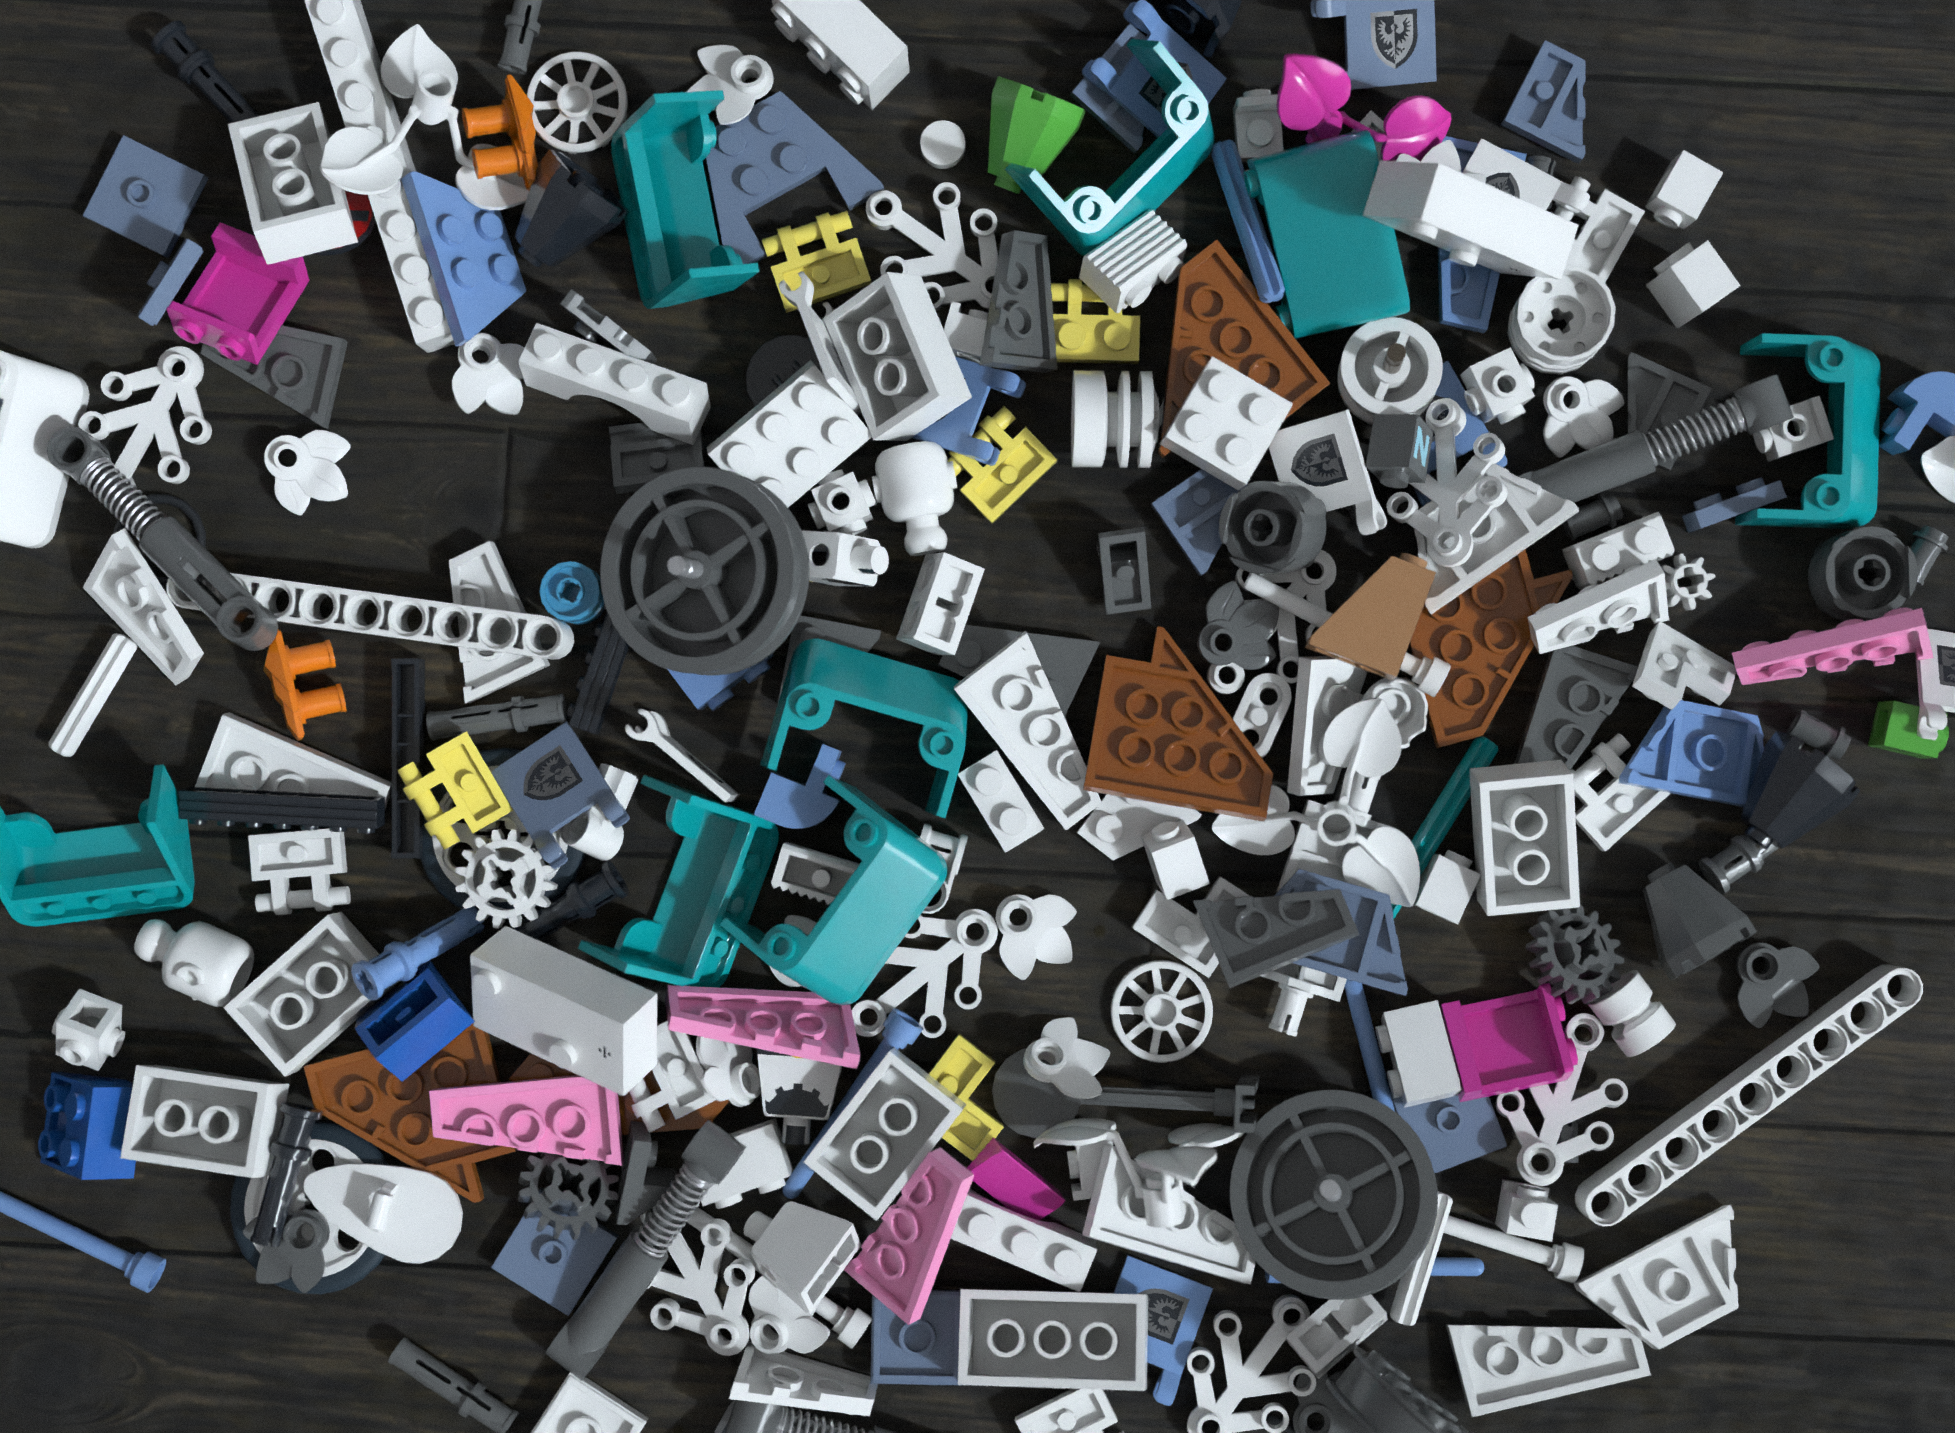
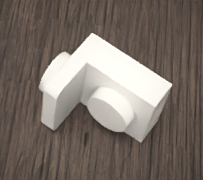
[1233,89,1283,162]

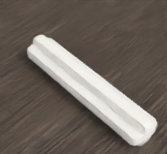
[48,633,137,757]
[1390,1191,1453,1326]

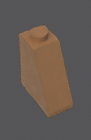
[1305,553,1436,680]

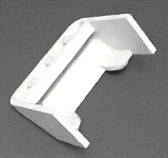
[0,351,89,548]

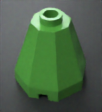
[988,76,1085,194]

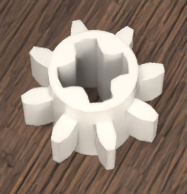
[1660,554,1715,611]

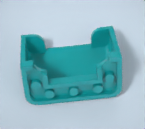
[1243,130,1410,339]

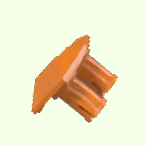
[462,75,538,191]
[263,630,347,741]

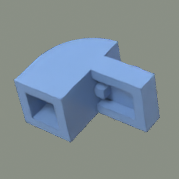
[1879,371,1955,456]
[754,744,846,829]

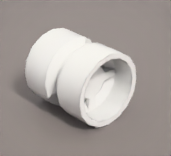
[1588,970,1676,1057]

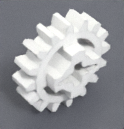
[455,829,558,928]

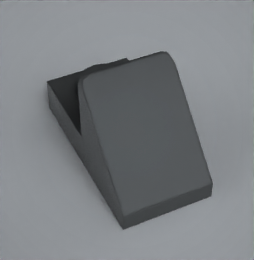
[1096,527,1151,615]
[614,1121,677,1225]

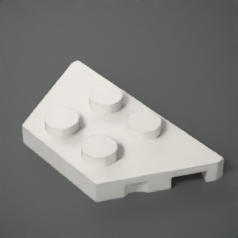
[1414,464,1579,615]
[1573,1205,1738,1350]

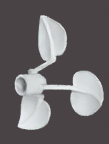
[320,24,529,210]
[1212,698,1420,907]
[1033,1118,1244,1228]

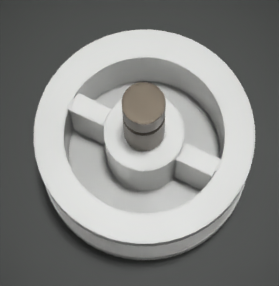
[1337,317,1443,424]

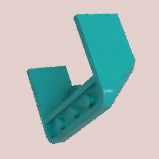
[1005,39,1214,256]
[611,90,759,309]
[1735,333,1881,529]
[760,638,968,818]
[0,764,195,927]
[578,775,779,988]
[720,775,947,1005]

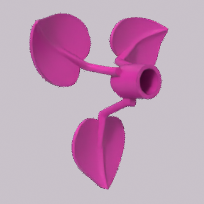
[1276,54,1451,162]

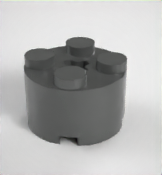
[1219,481,1326,574]
[1808,527,1918,621]

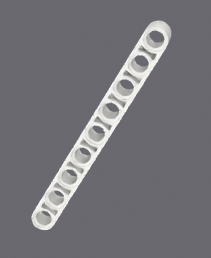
[166,573,574,660]
[1575,965,1923,1226]

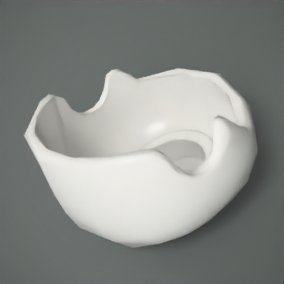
[1363,677,1428,749]

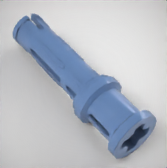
[351,907,484,1000]

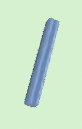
[1211,140,1285,304]

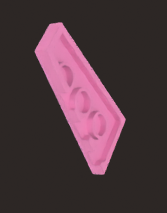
[1732,608,1934,685]
[665,985,860,1069]
[429,1075,624,1166]
[844,1148,974,1325]

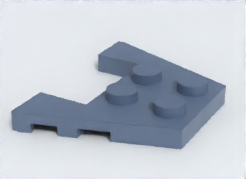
[706,91,884,264]

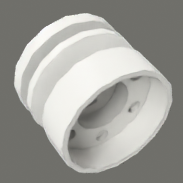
[1508,265,1616,374]
[1071,370,1159,468]

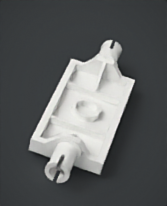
[1261,770,1384,1037]

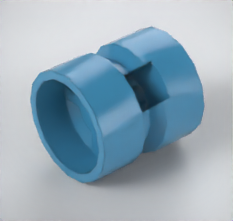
[540,561,605,625]

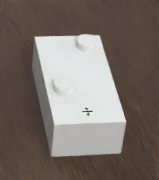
[1363,160,1579,279]
[470,926,657,1096]
[958,1289,1148,1391]

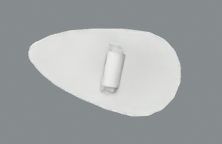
[303,1163,463,1264]

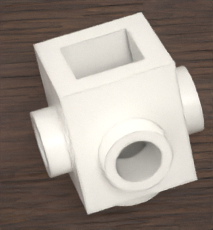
[1460,347,1535,424]
[807,469,877,535]
[52,989,125,1071]

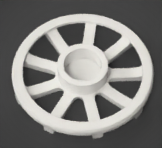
[527,51,628,154]
[1111,960,1213,1063]

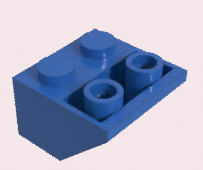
[355,960,475,1082]
[38,1072,136,1180]

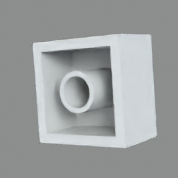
[1159,356,1293,490]

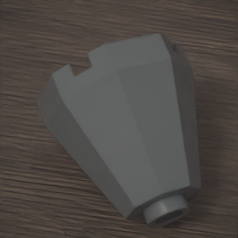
[1643,863,1757,981]

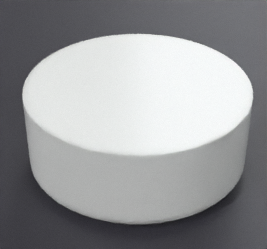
[920,120,966,169]

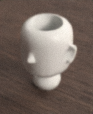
[872,441,957,556]
[134,919,254,1007]

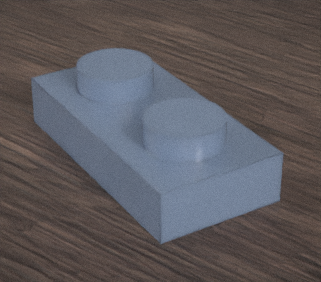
[1682,477,1787,533]

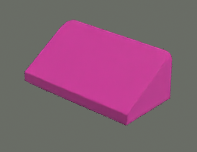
[967,1137,1066,1220]

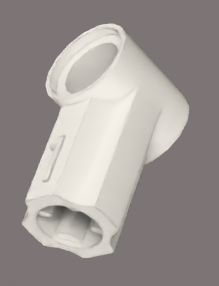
[562,763,638,861]

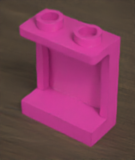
[167,222,309,365]
[1440,983,1578,1102]

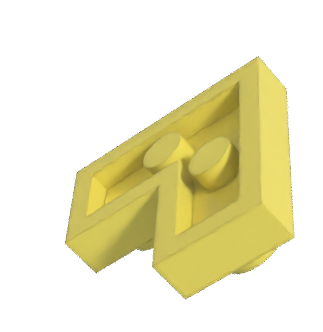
[928,1034,1004,1161]

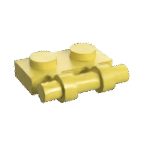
[762,211,872,313]
[1051,279,1140,364]
[948,406,1057,524]
[397,731,513,850]

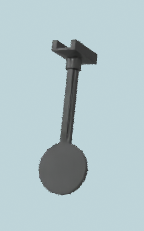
[992,1048,1260,1138]

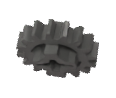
[1526,904,1624,1004]
[517,1152,619,1240]

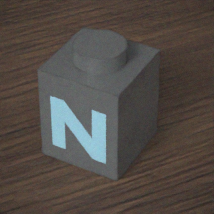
[1366,414,1433,488]

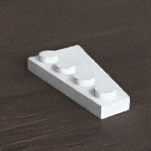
[195,712,392,808]

